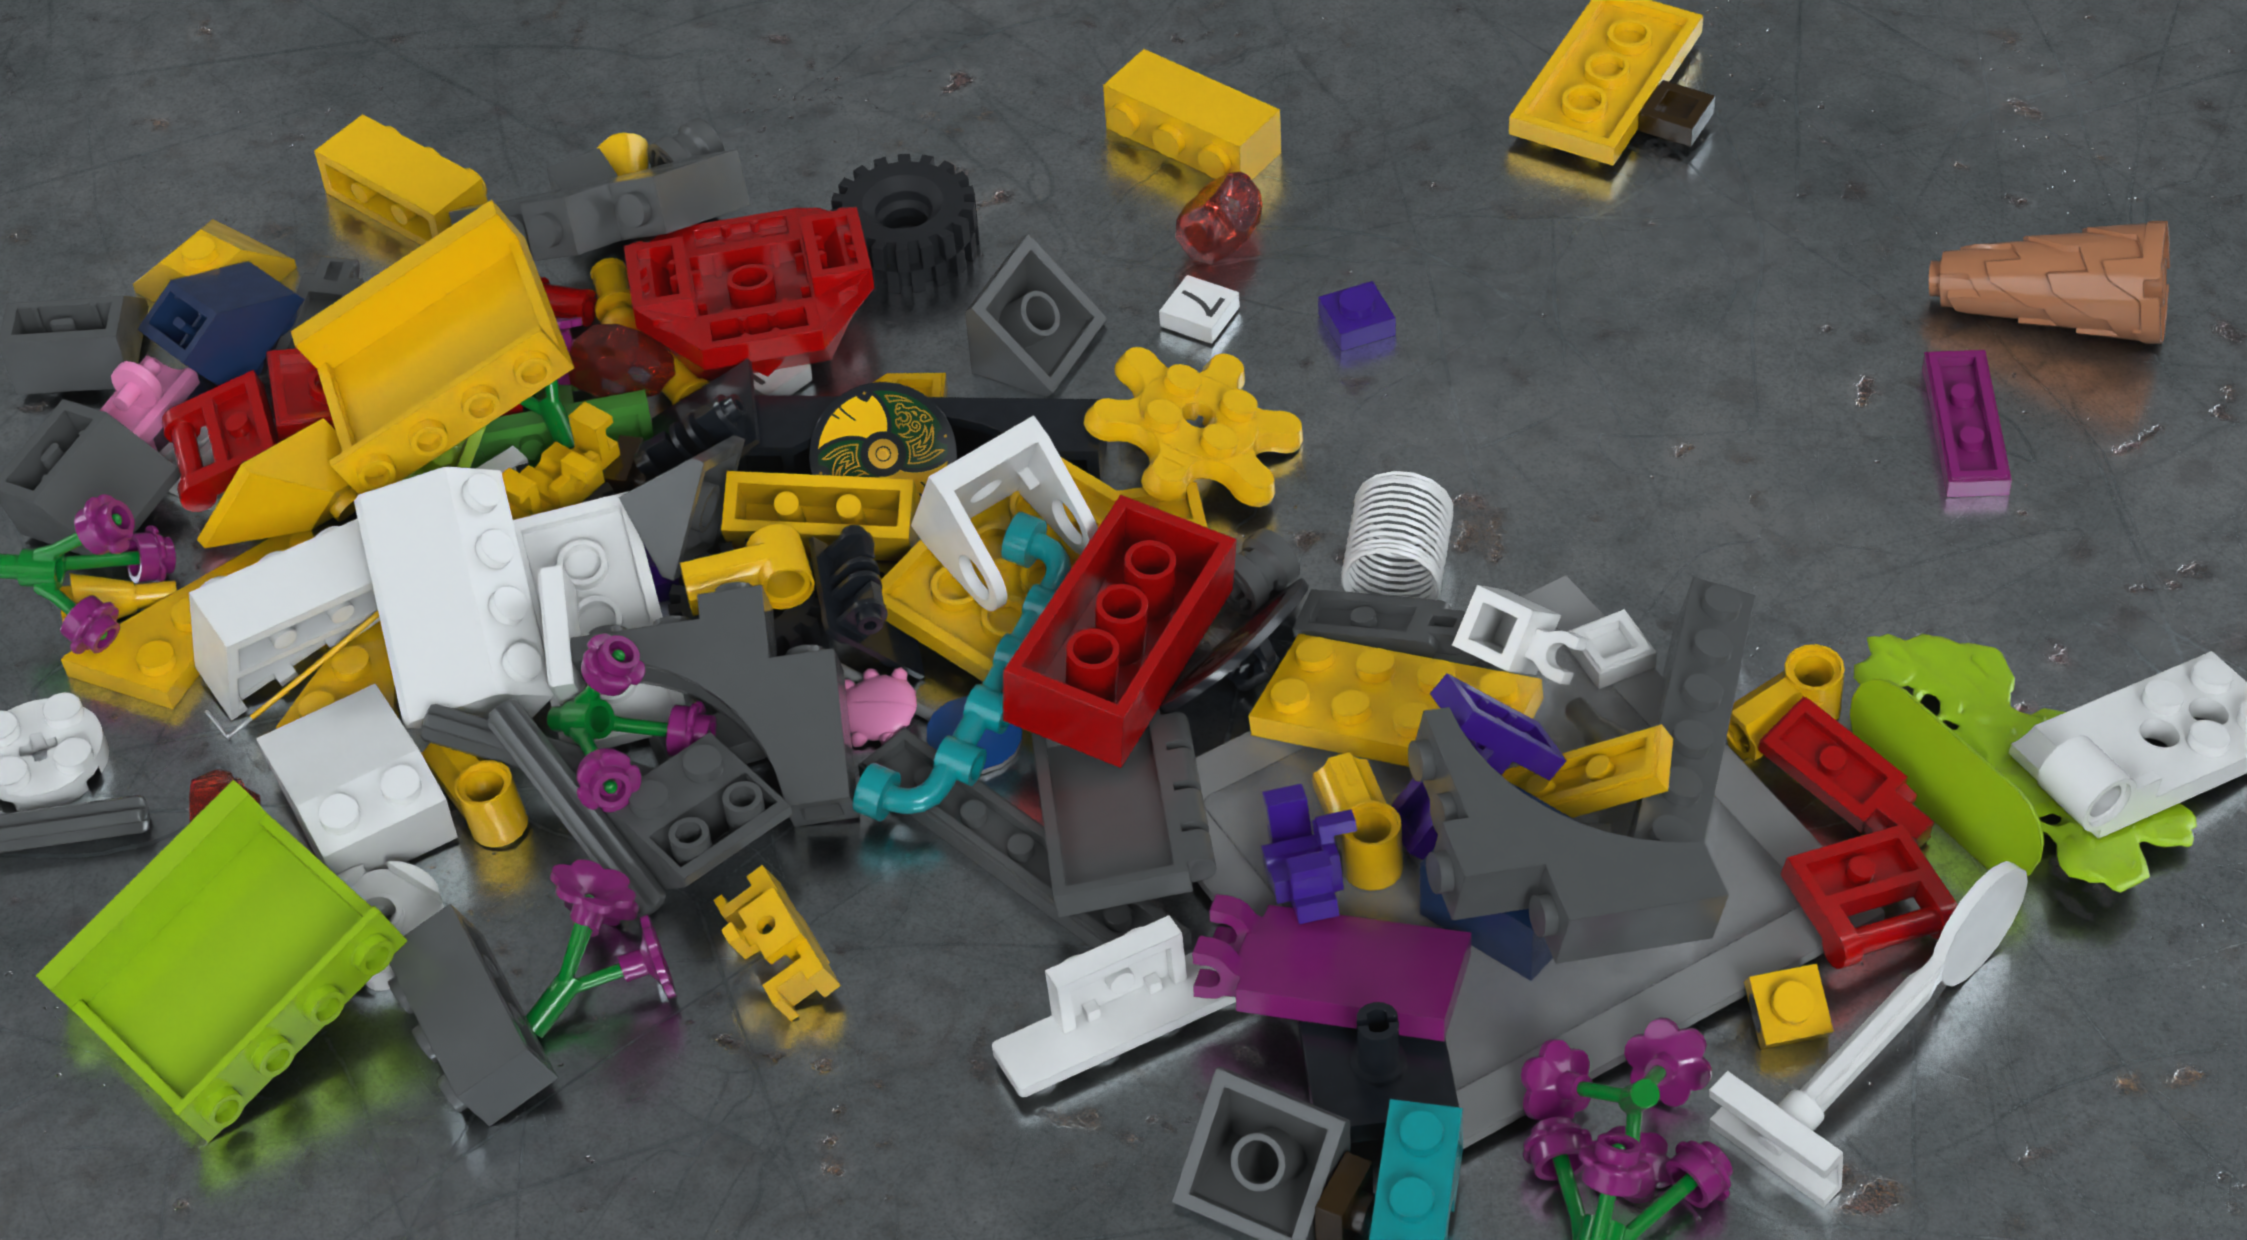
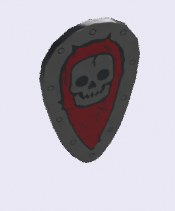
[1159,578,1309,713]

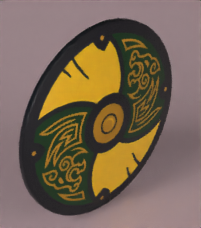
[809,382,957,499]

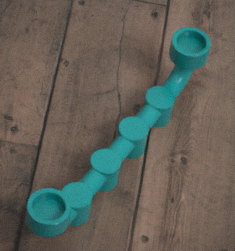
[853,512,1071,821]

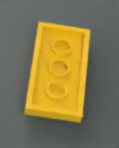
[1509,0,1703,166]
[1248,634,1544,776]

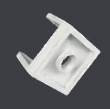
[911,415,1098,611]

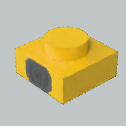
[1744,964,1834,1050]

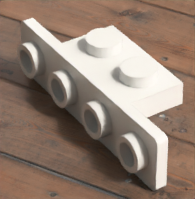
[992,915,1236,1097]

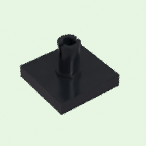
[1298,1002,1459,1143]

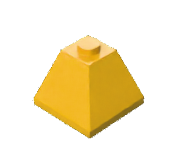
[133,219,297,302]
[197,418,359,548]

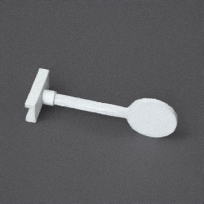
[1709,861,2028,1208]

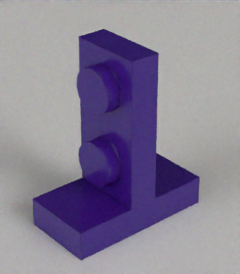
[1390,673,1567,860]

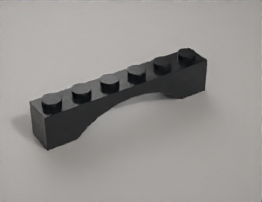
[737,395,1107,482]

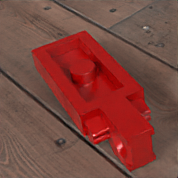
[1758,696,1934,848]

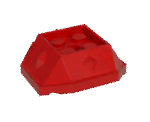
[624,207,874,381]

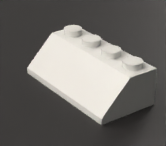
[354,467,554,729]

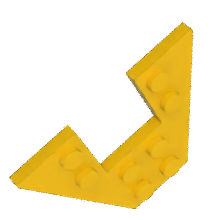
[61,530,399,729]

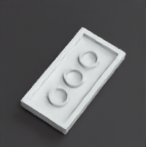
[513,491,686,749]

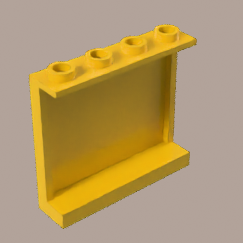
[290,199,574,494]

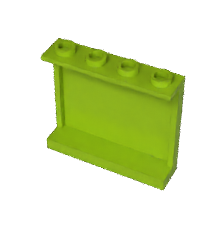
[36,780,407,1143]

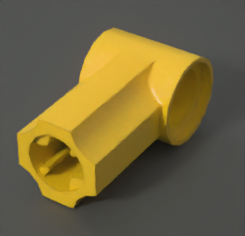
[680,524,815,616]
[1726,644,1845,760]
[421,743,528,848]
[1312,752,1403,891]

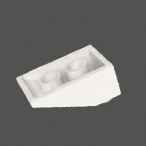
[256,684,458,875]

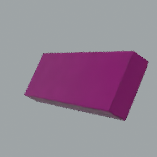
[1922,350,2012,497]

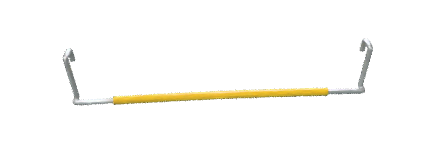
[205,610,379,740]

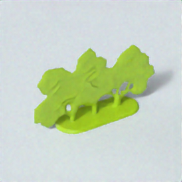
[1850,634,2197,893]

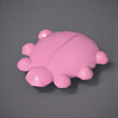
[845,667,917,747]

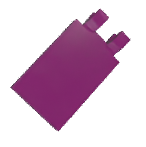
[1192,894,1472,1042]

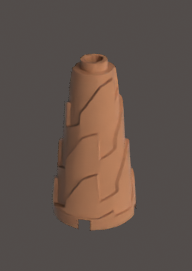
[1929,221,2170,344]

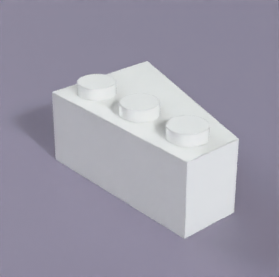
[189,518,380,721]

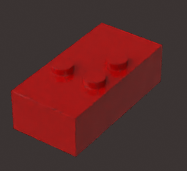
[1003,495,1237,768]

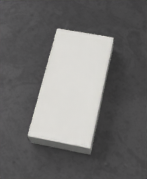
[537,564,586,706]

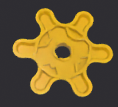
[1083,347,1303,507]

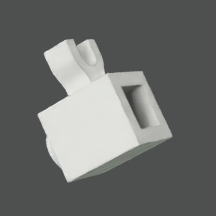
[1452,585,1589,685]

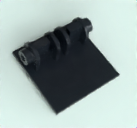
[633,359,760,477]
[808,525,925,680]

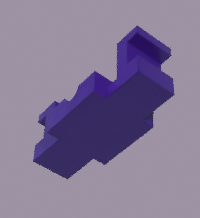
[1261,783,1357,924]

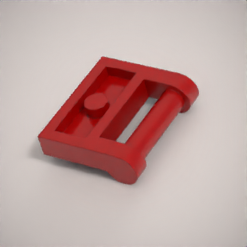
[161,370,278,512]
[1780,824,1958,969]

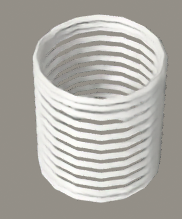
[1341,471,1453,600]

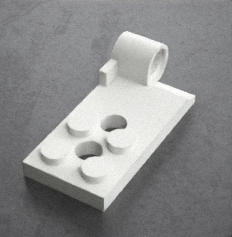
[2009,651,2247,839]

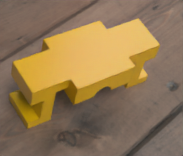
[502,401,620,520]
[713,865,841,1022]

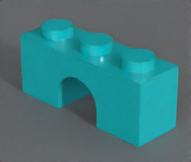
[1369,1099,1463,1240]

